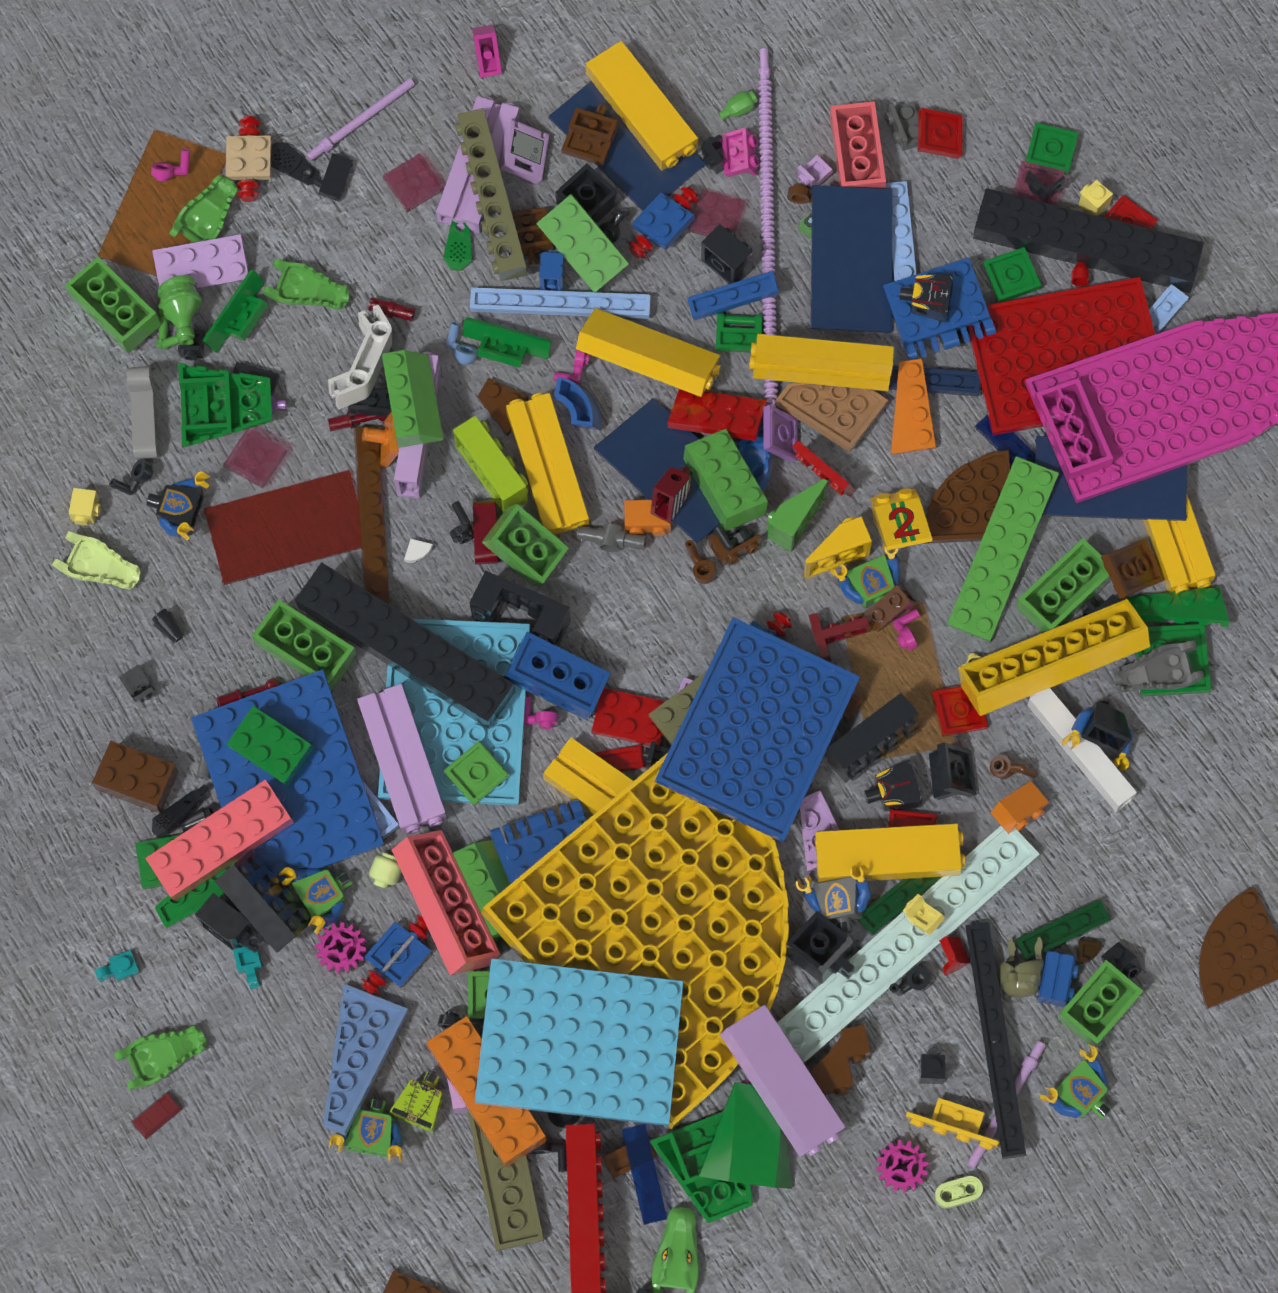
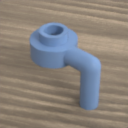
[446,322,478,365]

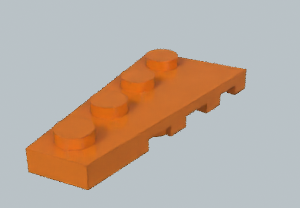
[891,359,936,455]

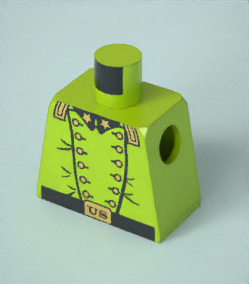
[390,1071,443,1133]

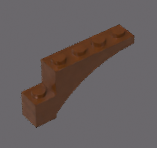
[809,1025,871,1096]

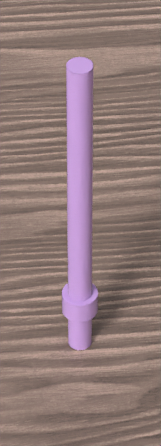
[306,78,415,161]
[966,1041,1046,1169]

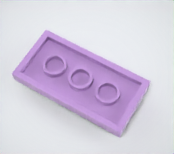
[152,234,248,288]

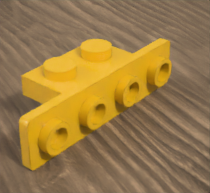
[906,1098,1000,1151]

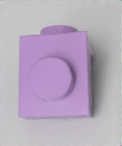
[797,155,833,188]

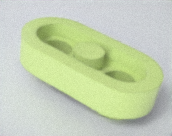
[935,1176,983,1209]

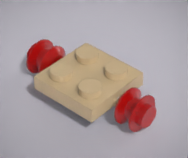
[225,116,272,202]

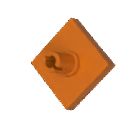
[362,411,399,468]

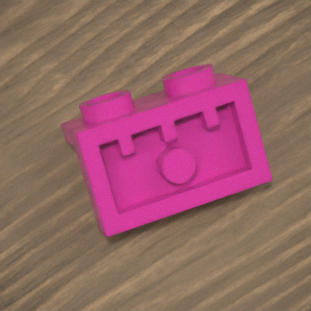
[722,127,759,177]

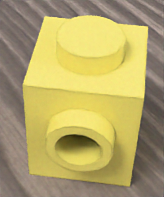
[1079,180,1113,216]
[68,488,101,526]

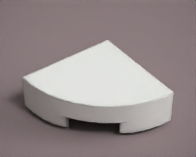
[404,539,433,563]

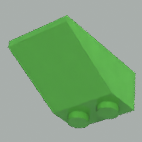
[766,479,828,552]

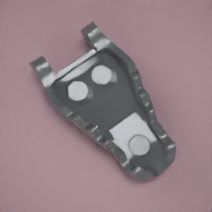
[1114,640,1204,693]

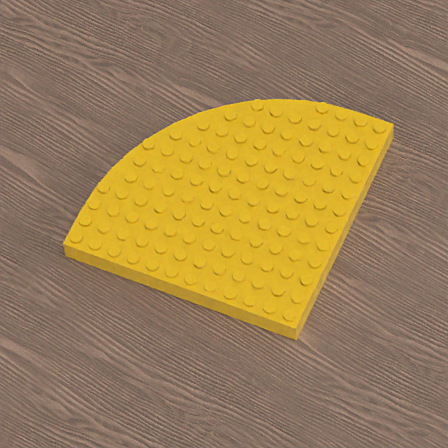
[481,753,789,1129]

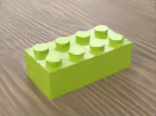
[453,415,529,513]

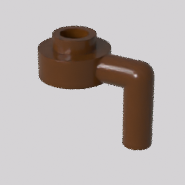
[787,183,812,204]
[685,540,717,584]
[990,755,1038,779]

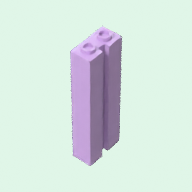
[436,96,520,233]
[394,352,441,499]
[357,684,447,834]
[720,1005,845,1157]

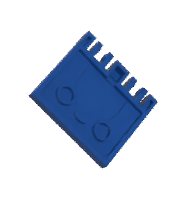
[883,257,996,360]
[490,799,586,884]

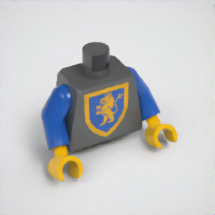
[796,865,871,934]

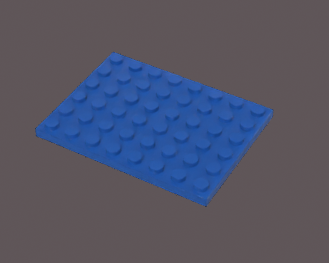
[654,617,860,842]
[191,670,385,883]

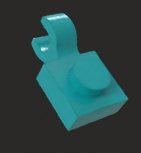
[233,947,262,989]
[94,950,139,982]

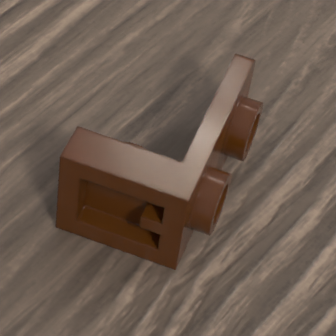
[708,534,762,567]
[863,585,920,632]

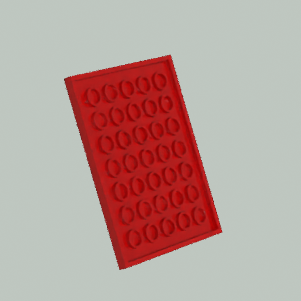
[967,277,1155,436]

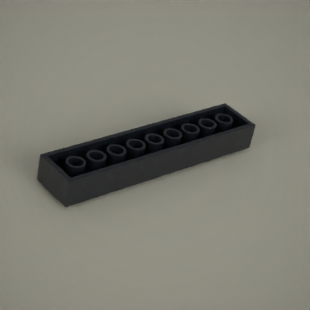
[973,188,1204,293]
[295,562,515,729]

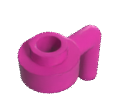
[151,148,190,181]
[554,349,590,384]
[893,609,920,651]
[524,696,559,730]

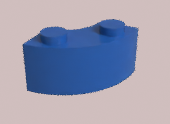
[554,377,602,431]

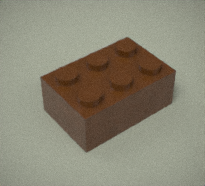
[92,740,179,813]

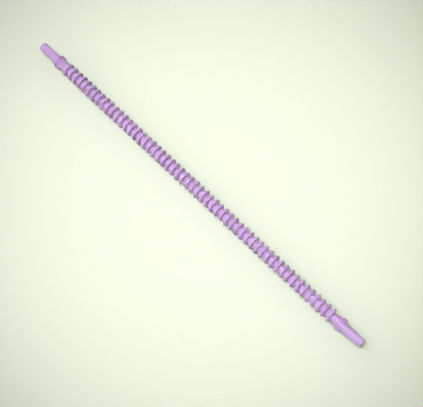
[758,48,778,408]

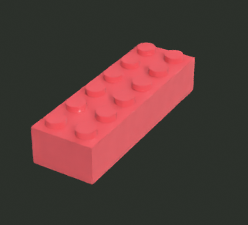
[146,779,294,901]
[392,830,500,976]

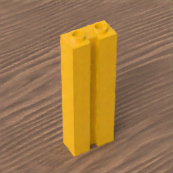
[585,41,698,171]
[576,308,721,397]
[749,334,894,391]
[506,393,589,535]
[1143,493,1215,594]
[543,738,633,815]
[815,824,965,883]

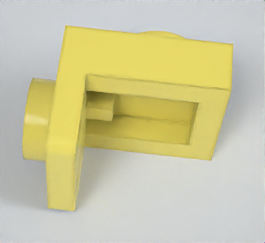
[903,894,945,936]

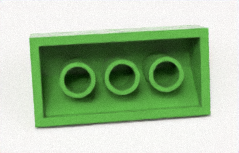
[382,350,443,448]
[453,840,510,942]

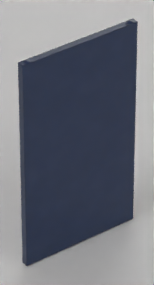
[548,81,705,212]
[810,185,892,334]
[594,398,721,544]
[1035,436,1187,521]

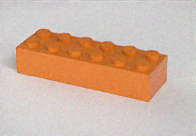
[426,1016,546,1168]

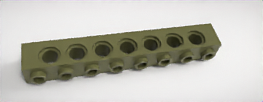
[455,108,527,281]

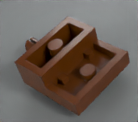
[561,104,618,166]
[509,207,553,268]

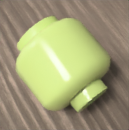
[369,852,402,889]

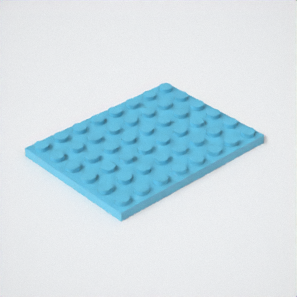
[378,619,530,806]
[474,959,683,1126]

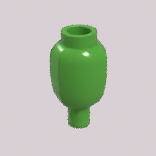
[719,90,758,120]

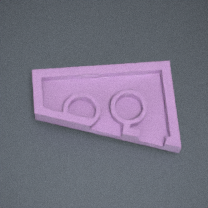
[799,790,839,873]

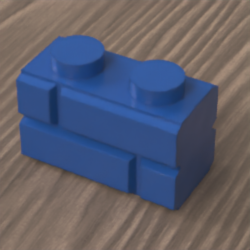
[539,250,565,291]
[1037,951,1079,1007]

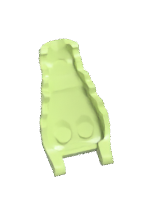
[52,531,141,590]

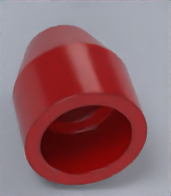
[1071,262,1090,287]

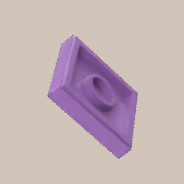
[764,405,797,462]

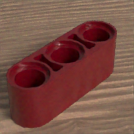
[473,500,498,565]

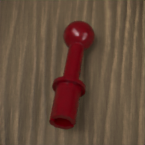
[328,412,387,432]
[216,678,282,707]

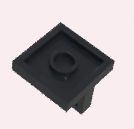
[929,742,977,800]

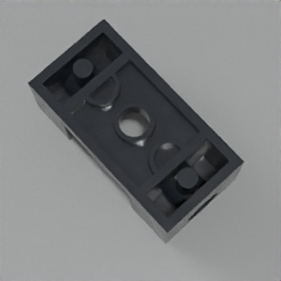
[469,570,571,647]

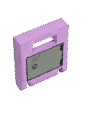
[499,118,549,184]

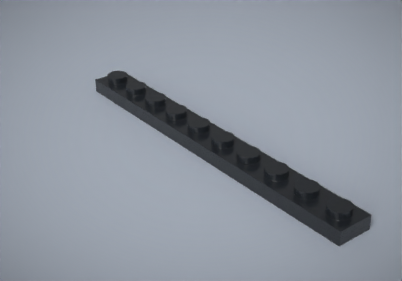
[965,922,1026,1159]

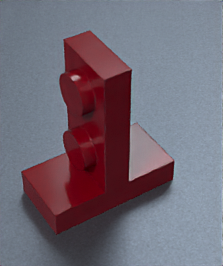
[808,613,871,662]

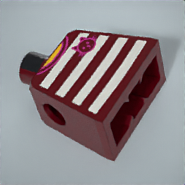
[650,466,693,524]

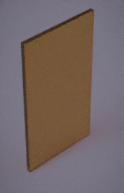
[98,130,226,277]
[841,602,955,760]

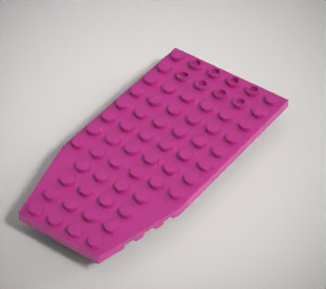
[1025,313,1278,503]

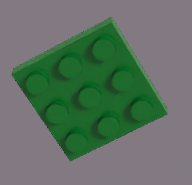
[1136,624,1211,697]

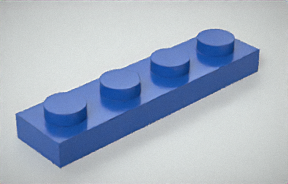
[687,271,780,321]

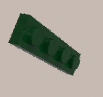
[857,877,942,936]
[1015,899,1111,962]

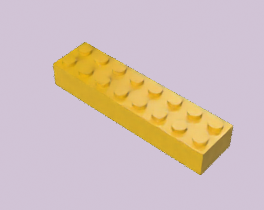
[958,599,1150,716]

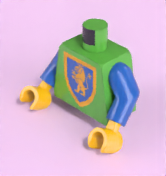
[830,544,900,608]
[279,867,352,934]
[1040,1044,1111,1119]
[328,1099,404,1162]

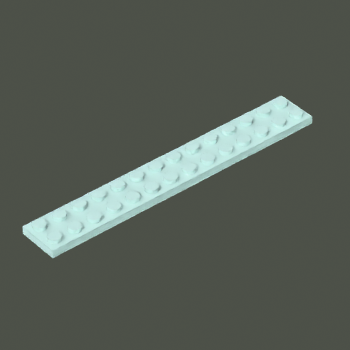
[777,826,1040,1064]

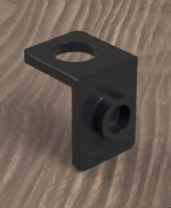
[1025,170,1066,202]

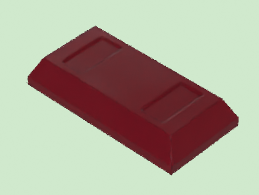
[131,1091,183,1140]

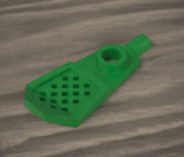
[443,220,472,271]

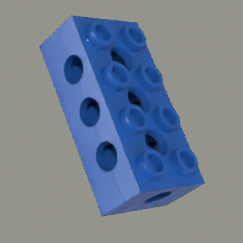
[504,632,610,720]

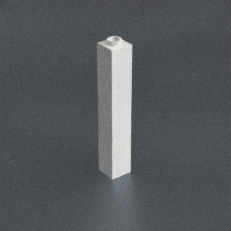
[1027,688,1137,812]

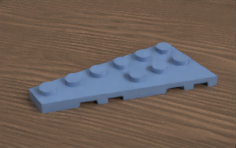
[323,984,409,1136]

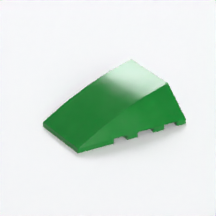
[178,362,272,448]
[698,1082,792,1189]
[649,1111,753,1224]

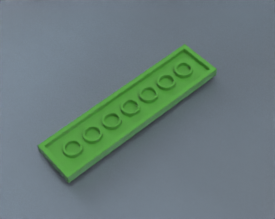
[947,457,1059,642]

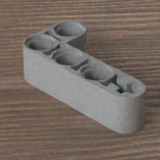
[126,366,158,460]

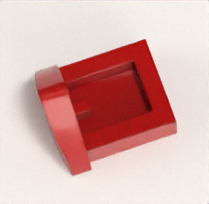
[939,936,971,976]

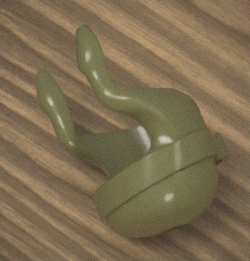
[1000,937,1044,997]

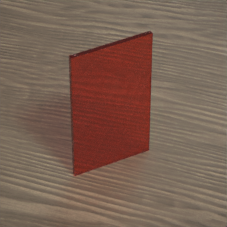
[204,470,361,585]

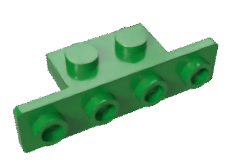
[203,269,268,353]
[463,317,551,368]

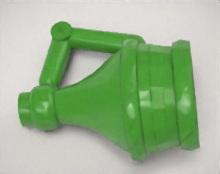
[156,275,202,350]

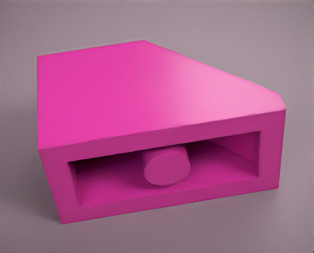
[472,25,502,78]

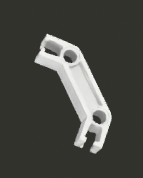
[328,305,392,409]

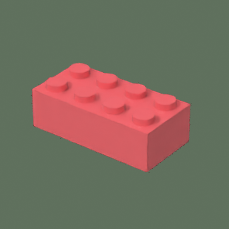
[830,101,886,189]

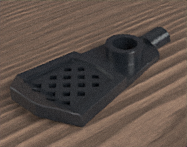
[271,143,323,188]
[152,784,210,839]

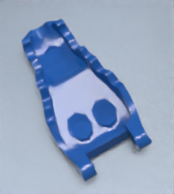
[737,419,772,491]

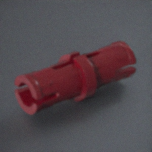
[368,297,415,322]

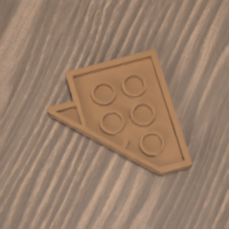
[775,383,888,452]

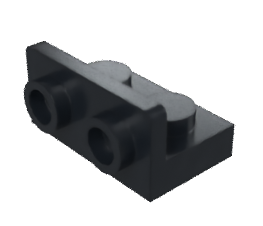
[348,388,392,417]

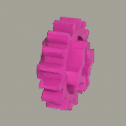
[314,922,367,975]
[876,1140,929,1194]

